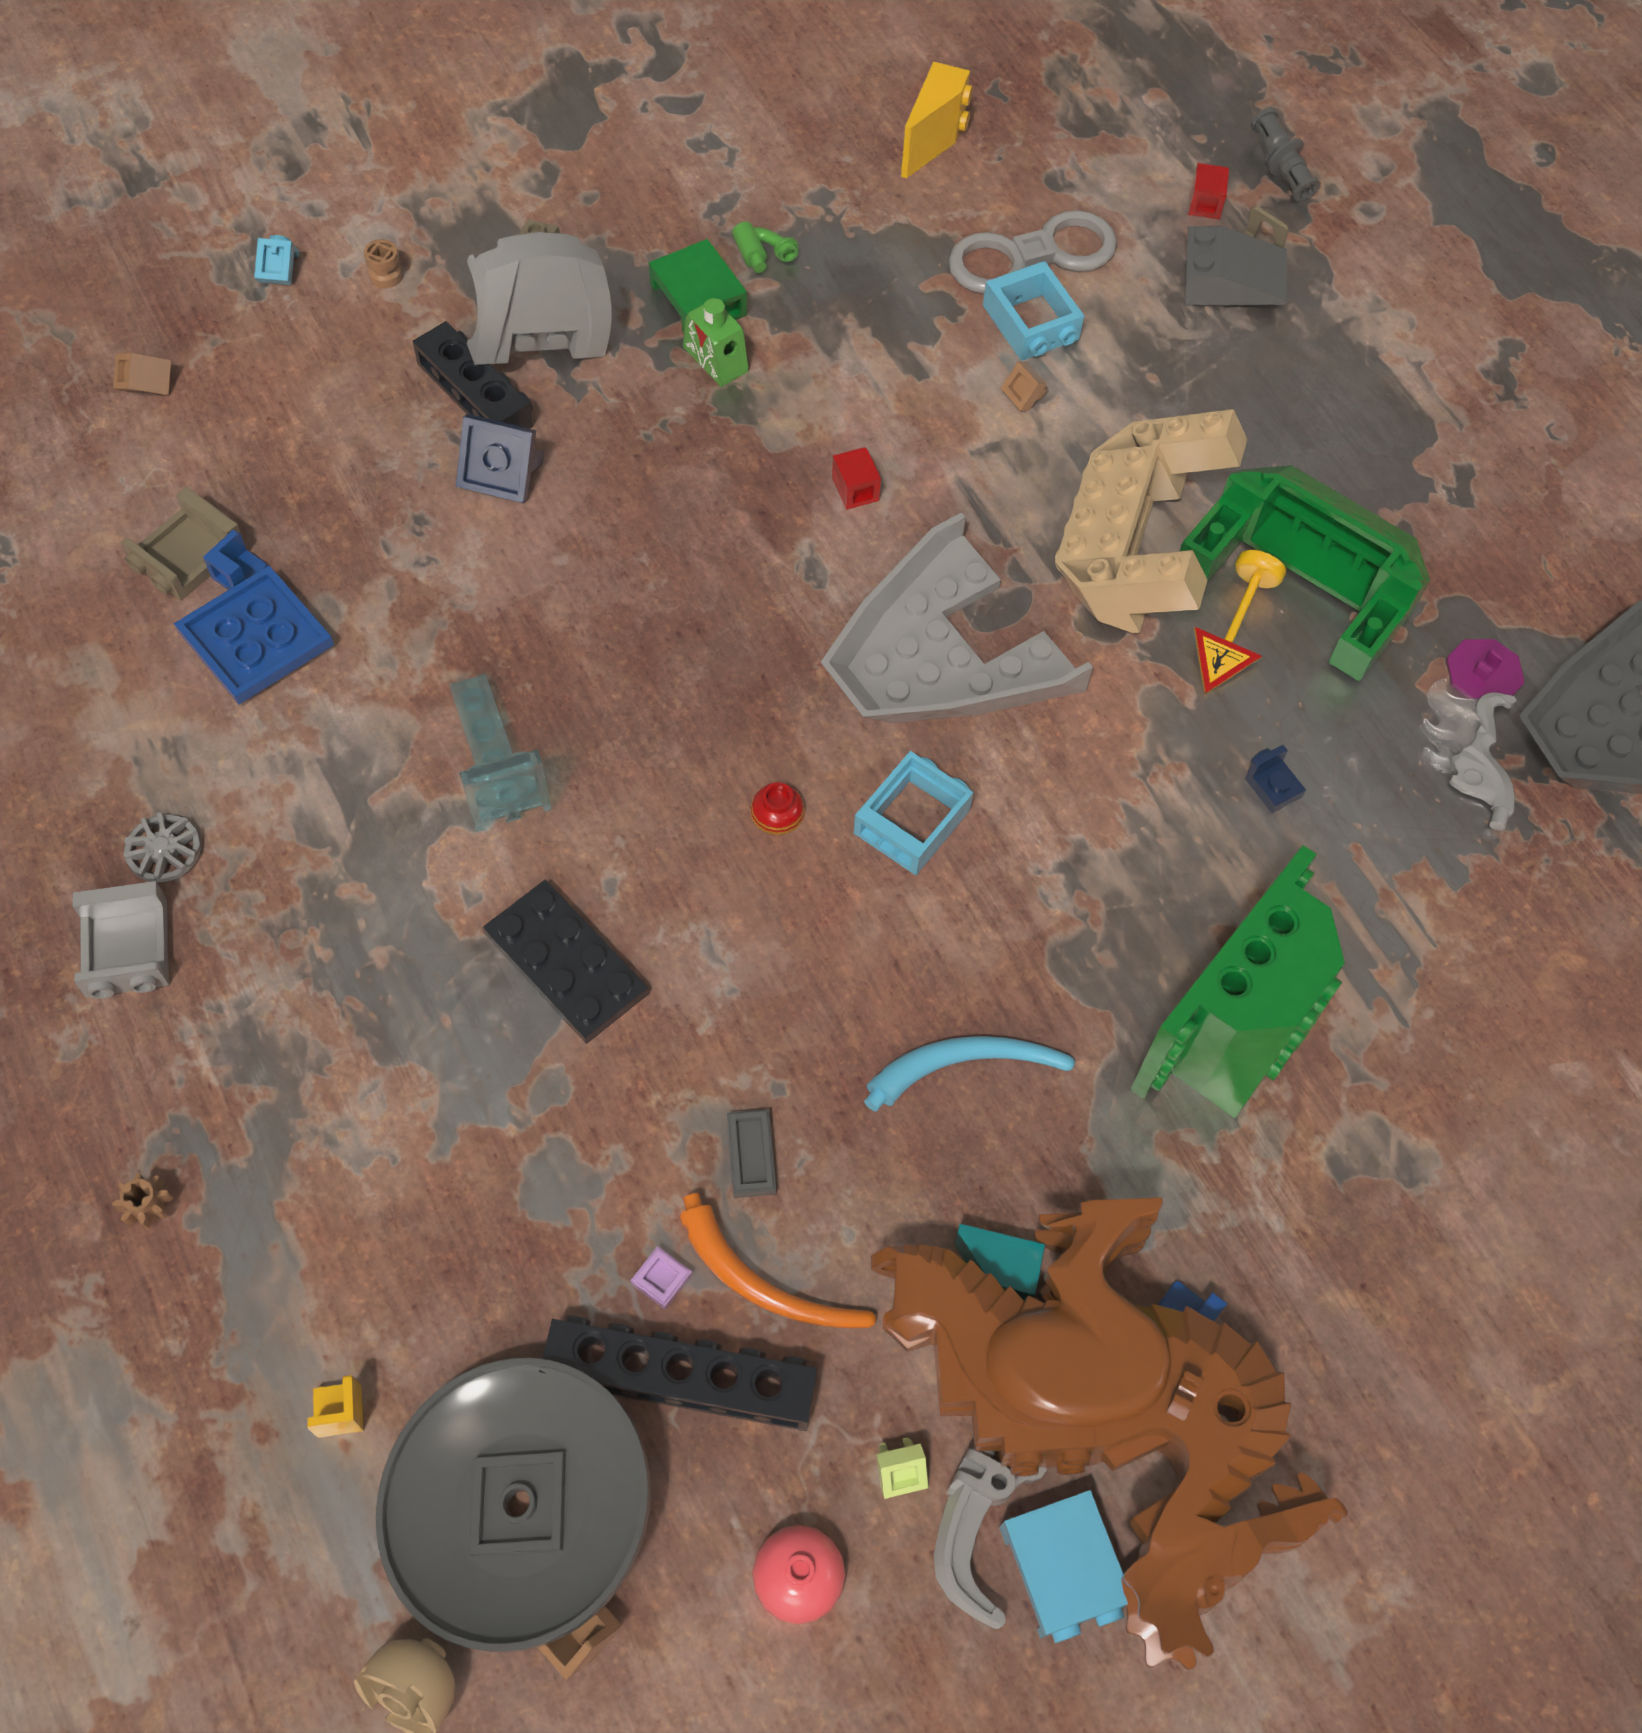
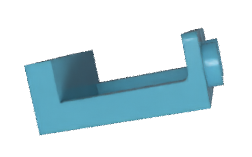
[999,1490,1128,1643]

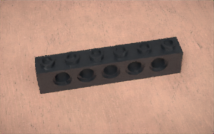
[539,1315,817,1432]

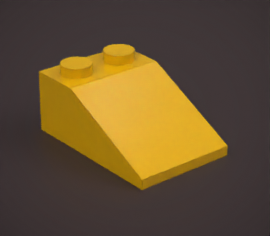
[901,61,973,178]

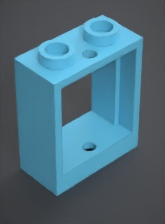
[983,261,1084,361]
[853,751,974,875]

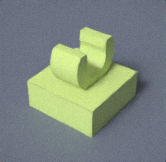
[876,1437,928,1499]

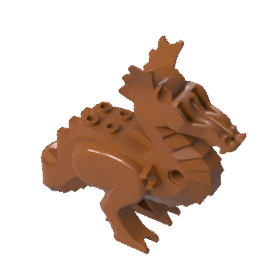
[871,1197,1348,1670]

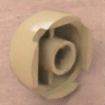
[354,1639,456,1733]

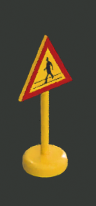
[1194,550,1286,695]

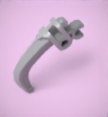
[934,1447,1047,1629]

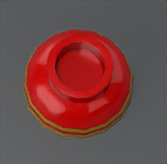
[750,782,805,835]

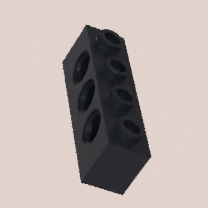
[412,321,533,429]

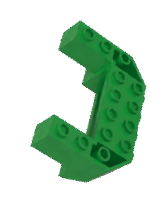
[1180,465,1430,682]

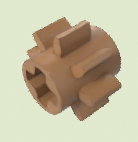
[112,1172,173,1230]

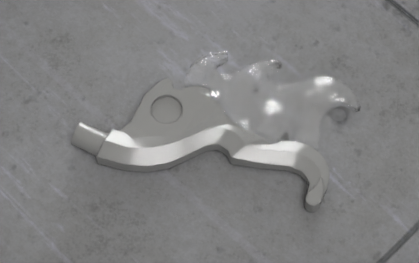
[1423,678,1516,831]

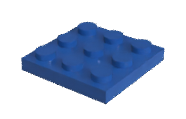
[174,566,334,705]

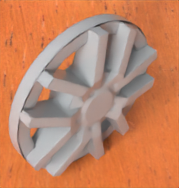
[123,812,201,882]

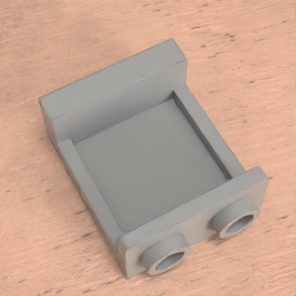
[73,881,169,999]

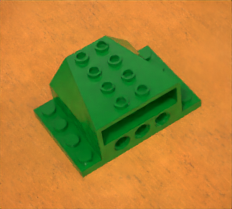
[1130,845,1345,1118]

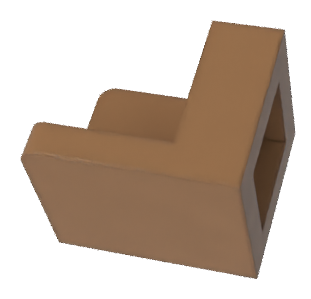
[113,353,171,395]
[538,1606,622,1680]

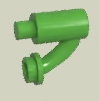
[732,222,799,273]

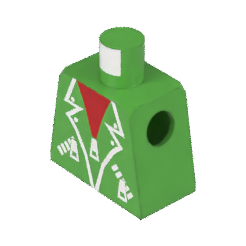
[683,298,748,387]

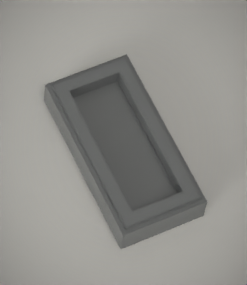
[727,1109,776,1198]

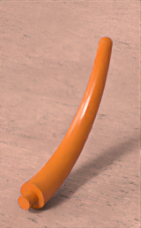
[679,1193,877,1328]

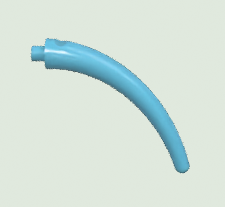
[864,1036,1075,1112]

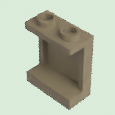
[121,486,246,601]

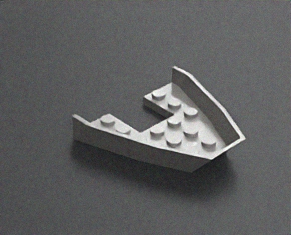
[821,512,1093,723]

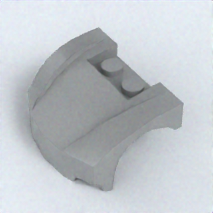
[467,232,612,365]

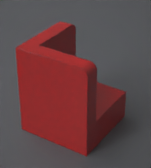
[1188,163,1229,220]
[832,447,881,510]

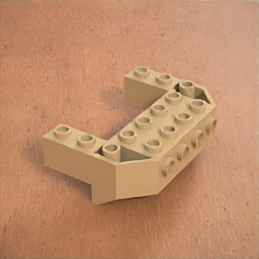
[1055,409,1247,633]

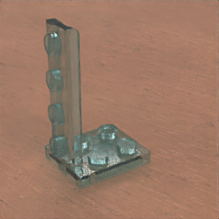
[449,673,551,832]

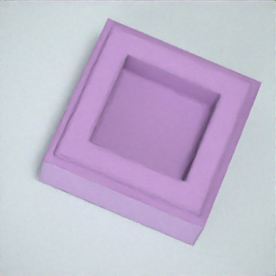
[630,1246,692,1310]

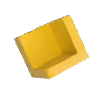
[307,1375,364,1438]

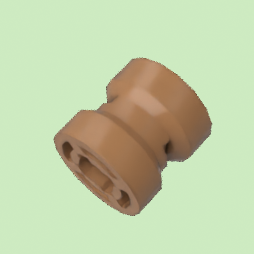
[364,239,403,289]

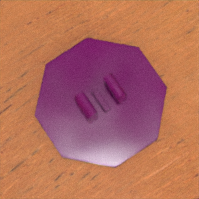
[1446,639,1525,703]

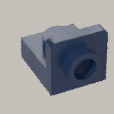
[1245,745,1306,813]

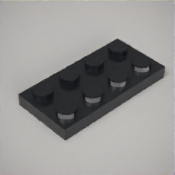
[482,879,649,1044]

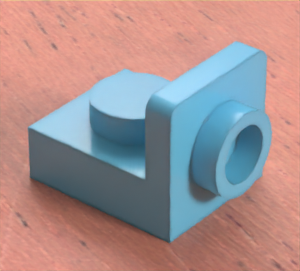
[254,235,299,285]

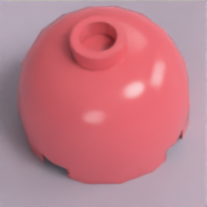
[752,1525,846,1625]

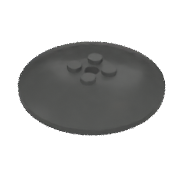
[376,1358,651,1653]

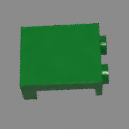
[649,239,747,333]

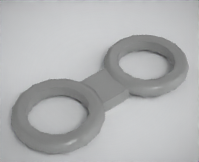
[948,210,1117,294]

